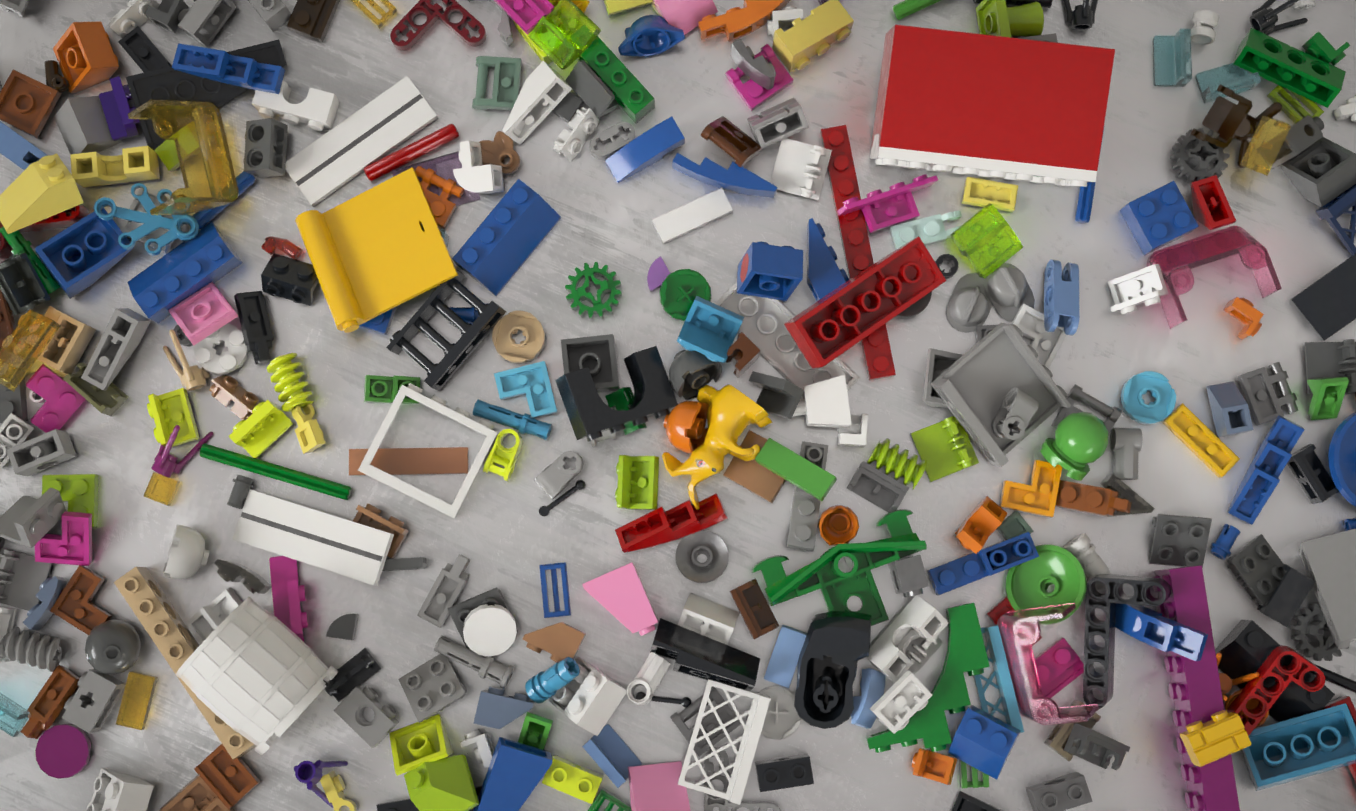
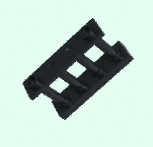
[386,269,507,391]

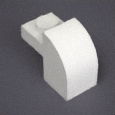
[453,141,504,194]

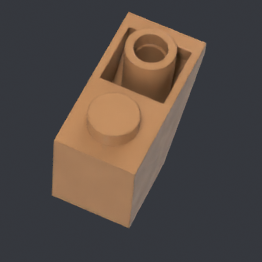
[523,622,586,662]

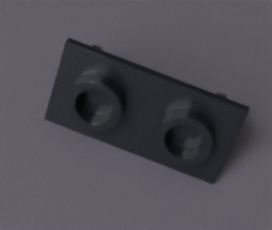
[323,648,381,702]

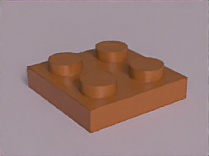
[0,69,61,138]

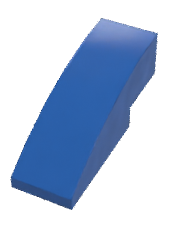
[605,116,685,183]

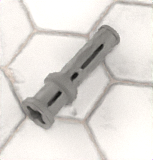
[434,635,515,689]

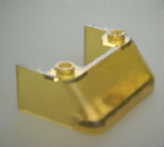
[128,99,239,215]

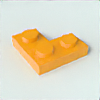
[999,460,1062,517]

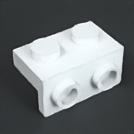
[1108,264,1169,315]

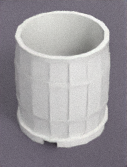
[175,597,338,756]

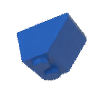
[948,705,1021,780]

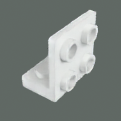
[870,670,932,734]

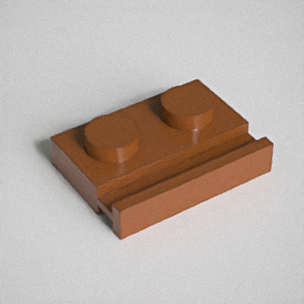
[194,744,261,810]

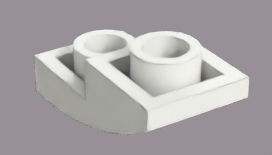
[0,413,34,469]

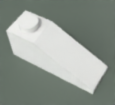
[502,61,572,145]

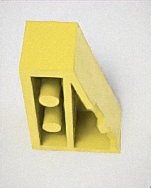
[772,0,854,72]

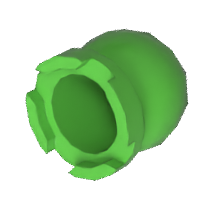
[1040,412,1108,481]

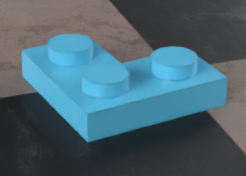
[494,361,558,418]

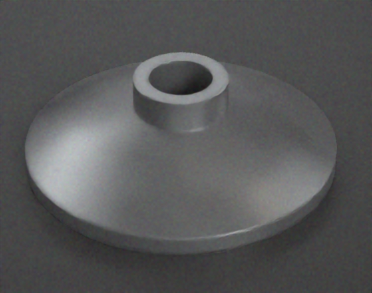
[675,530,729,583]

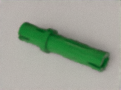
[0,227,61,295]

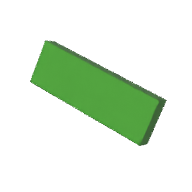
[755,438,837,501]

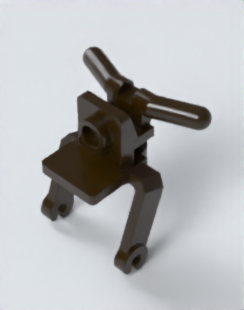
[1191,84,1282,168]

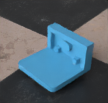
[677,296,744,363]

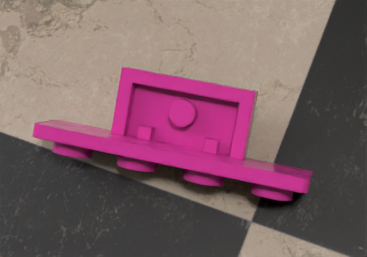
[837,174,938,233]
[269,556,308,642]

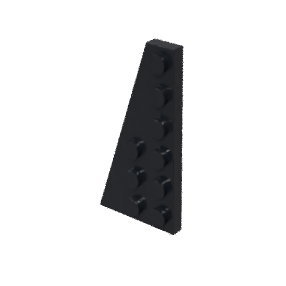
[126,39,287,150]

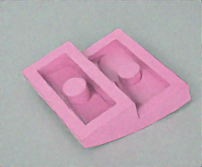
[653,0,718,35]

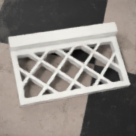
[677,679,771,805]

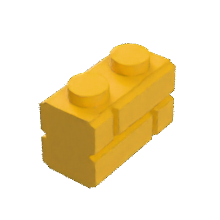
[1180,710,1252,767]

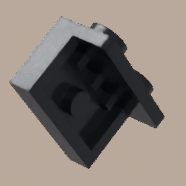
[261,253,319,306]

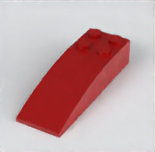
[784,236,946,368]

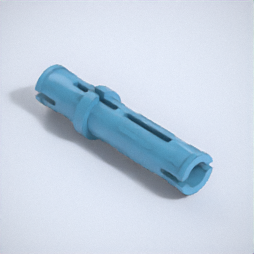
[473,399,552,440]

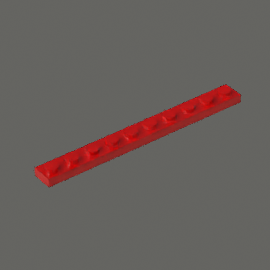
[820,125,896,381]

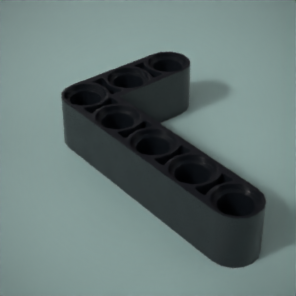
[1083,574,1171,709]

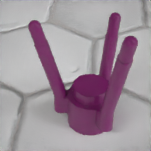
[151,425,213,478]

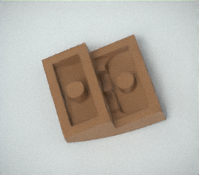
[723,430,786,503]
[159,775,234,811]

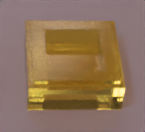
[143,472,180,506]

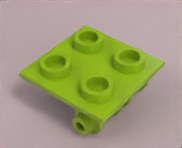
[910,416,979,482]

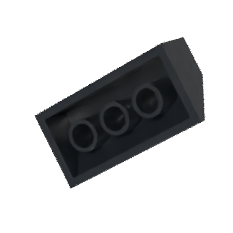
[1215,620,1335,723]

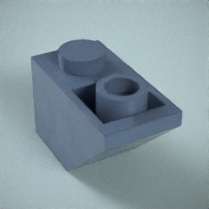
[1206,382,1254,438]
[474,686,535,729]

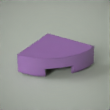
[647,256,671,292]

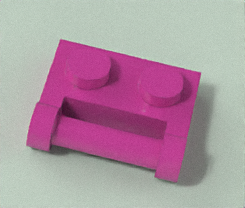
[725,44,793,111]

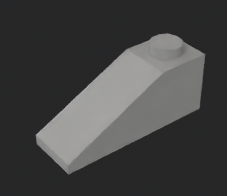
[81,308,151,391]

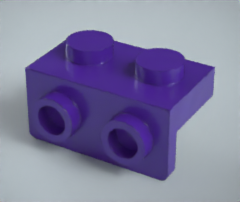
[99,76,140,141]

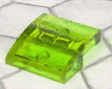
[528,0,601,70]
[950,203,1023,279]

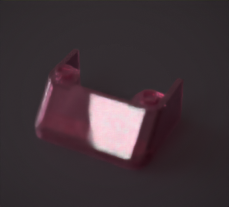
[1147,226,1282,329]
[997,603,1099,725]

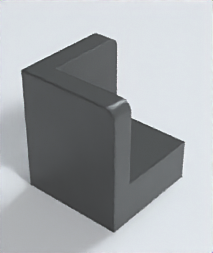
[145,0,189,33]

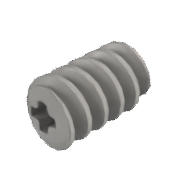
[0,626,62,672]

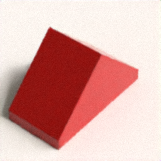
[1190,175,1236,230]

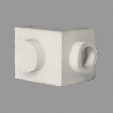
[767,6,804,39]

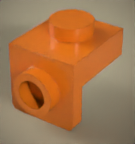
[1223,297,1264,339]
[912,748,957,785]

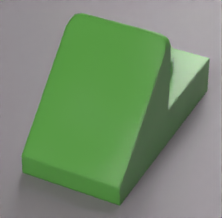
[1307,377,1349,421]
[518,712,553,750]

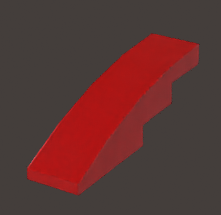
[615,493,728,553]

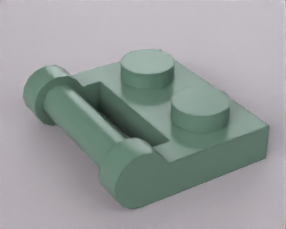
[472,56,522,110]

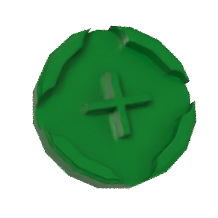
[659,269,711,321]

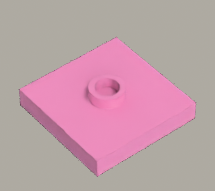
[168,282,238,346]

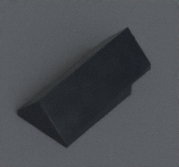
[650,618,760,691]

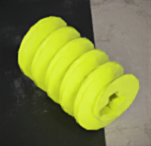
[266,353,314,412]

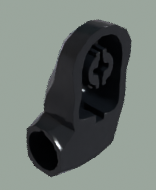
[794,611,871,729]

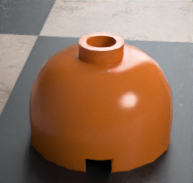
[664,401,709,454]

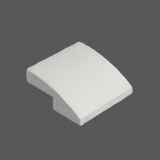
[185,587,242,644]

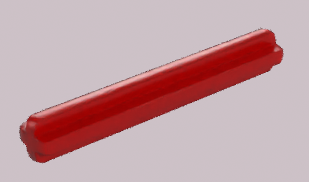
[364,124,459,181]

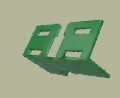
[605,387,647,435]

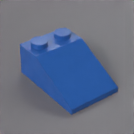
[34,208,134,299]

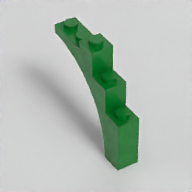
[866,603,990,753]

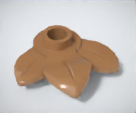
[479,131,520,174]

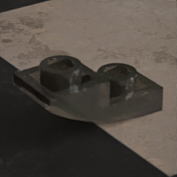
[214,559,272,594]

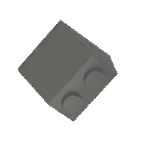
[1281,137,1356,208]

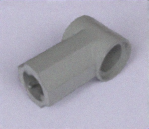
[1110,427,1143,480]

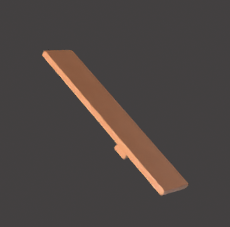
[349,447,468,476]

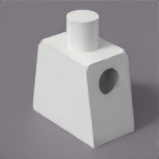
[793,375,852,428]

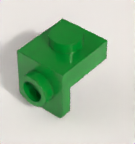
[1302,32,1350,66]

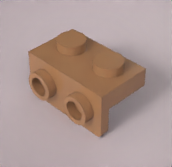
[353,503,409,559]

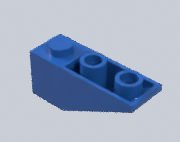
[807,218,849,302]

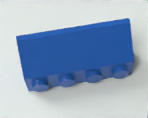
[452,179,561,296]
[127,222,243,324]

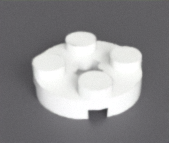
[193,323,248,375]

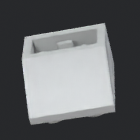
[549,656,627,736]
[86,768,154,811]

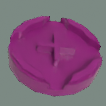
[35,724,91,779]

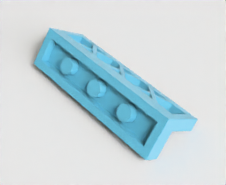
[973,625,1024,733]

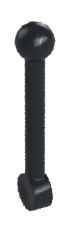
[539,480,586,516]
[636,692,691,708]

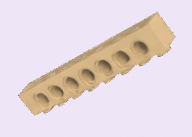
[114,567,256,760]

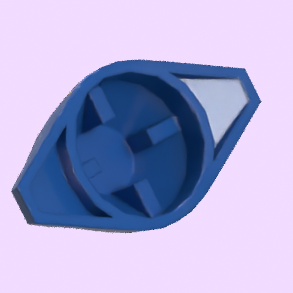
[618,15,685,56]

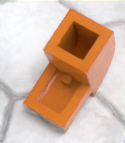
[955,496,1007,554]

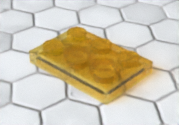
[0,310,61,392]

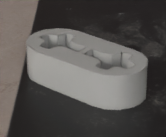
[589,122,635,160]

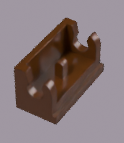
[726,332,761,378]
[729,578,779,639]

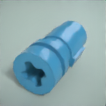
[525,657,580,704]

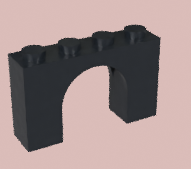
[555,346,678,442]

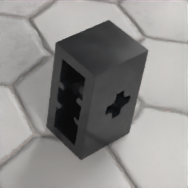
[755,754,814,792]

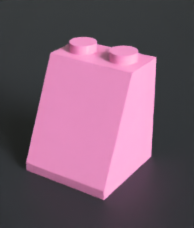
[582,562,659,636]

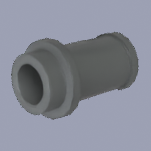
[227,474,254,509]

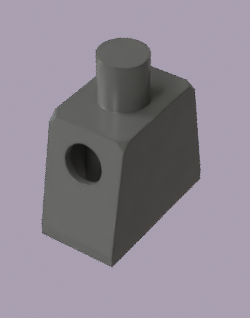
[1257,115,1324,170]

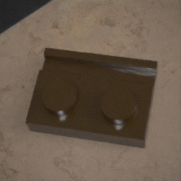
[287,0,340,42]

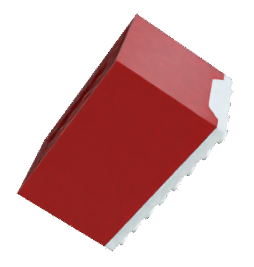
[870,25,1115,187]

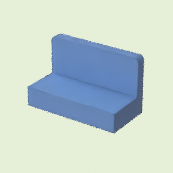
[582,724,642,788]

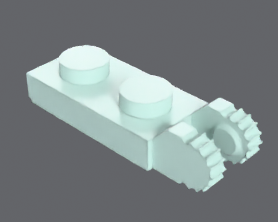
[890,211,966,250]

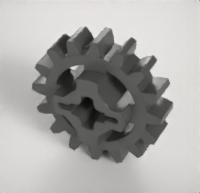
[1170,128,1230,184]
[1290,603,1349,661]

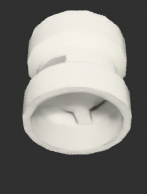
[1188,10,1219,44]

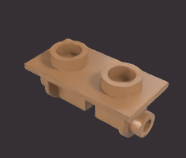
[209,375,261,420]

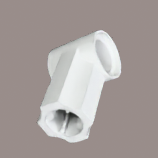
[627,652,671,706]

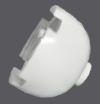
[163,524,210,579]

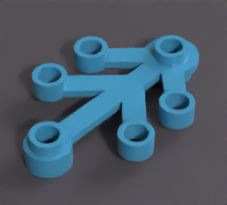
[94,183,199,256]

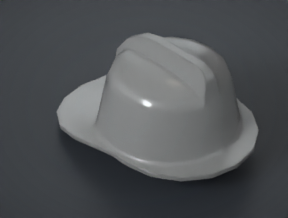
[984,263,1035,322]
[946,273,993,333]

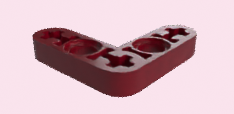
[390,0,487,51]

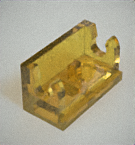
[1240,115,1291,176]

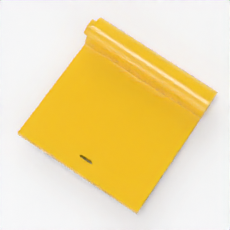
[295,167,458,333]

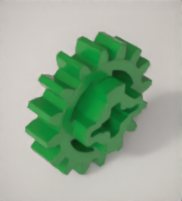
[565,262,622,319]

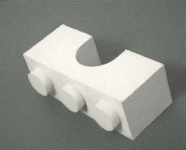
[252,81,340,131]
[866,595,949,683]

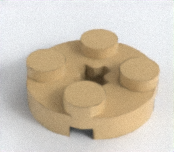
[492,311,545,364]

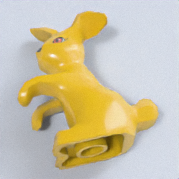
[662,384,772,510]

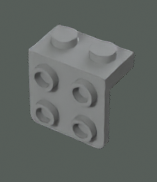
[0,488,66,548]

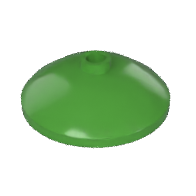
[1006,545,1087,625]

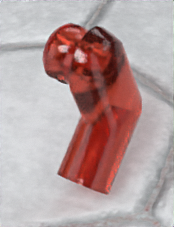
[261,236,303,260]

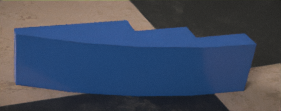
[172,43,285,94]
[672,153,777,198]
[1228,415,1305,525]

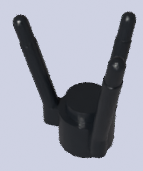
[1063,0,1098,30]
[1250,0,1308,35]

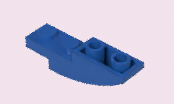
[927,532,1039,595]
[1105,603,1208,661]

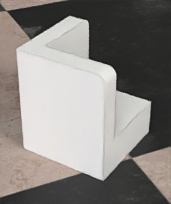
[838,413,868,448]

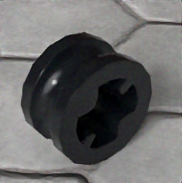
[935,254,958,279]

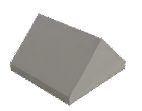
[54,96,122,154]
[923,348,963,408]

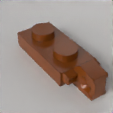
[1055,480,1132,517]
[21,665,80,739]

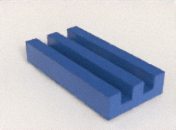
[539,562,571,618]

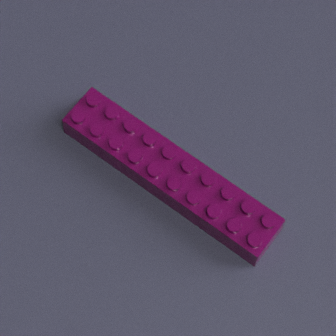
[1152,566,1240,811]

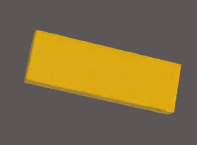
[1162,403,1240,478]

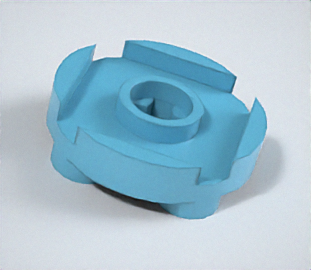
[1121,371,1176,425]

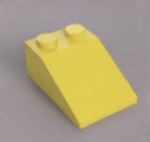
[0,153,84,234]

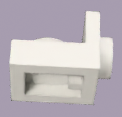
[459,729,494,768]

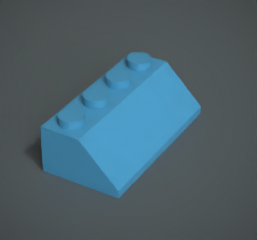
[1242,703,1356,791]

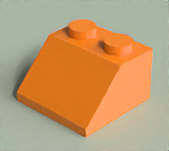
[53,21,119,93]

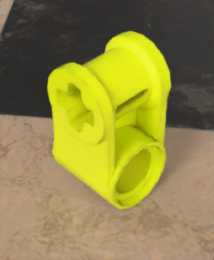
[483,429,523,482]

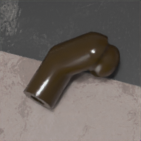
[44,60,69,93]

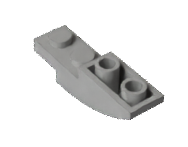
[787,441,828,552]

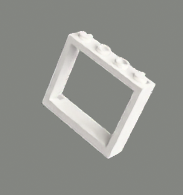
[358,383,497,518]

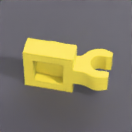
[292,404,325,454]
[320,771,357,811]

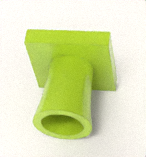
[975,0,1044,38]

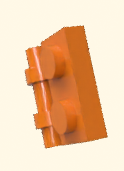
[415,166,464,229]

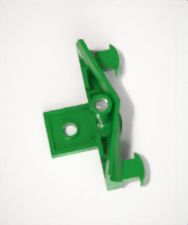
[752,509,927,626]

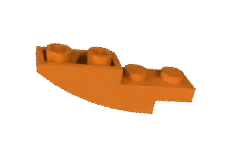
[698,0,790,42]

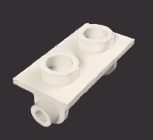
[108,0,160,38]
[553,107,600,162]

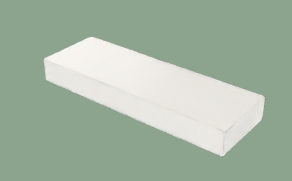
[652,188,733,244]

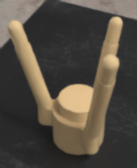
[163,330,210,391]

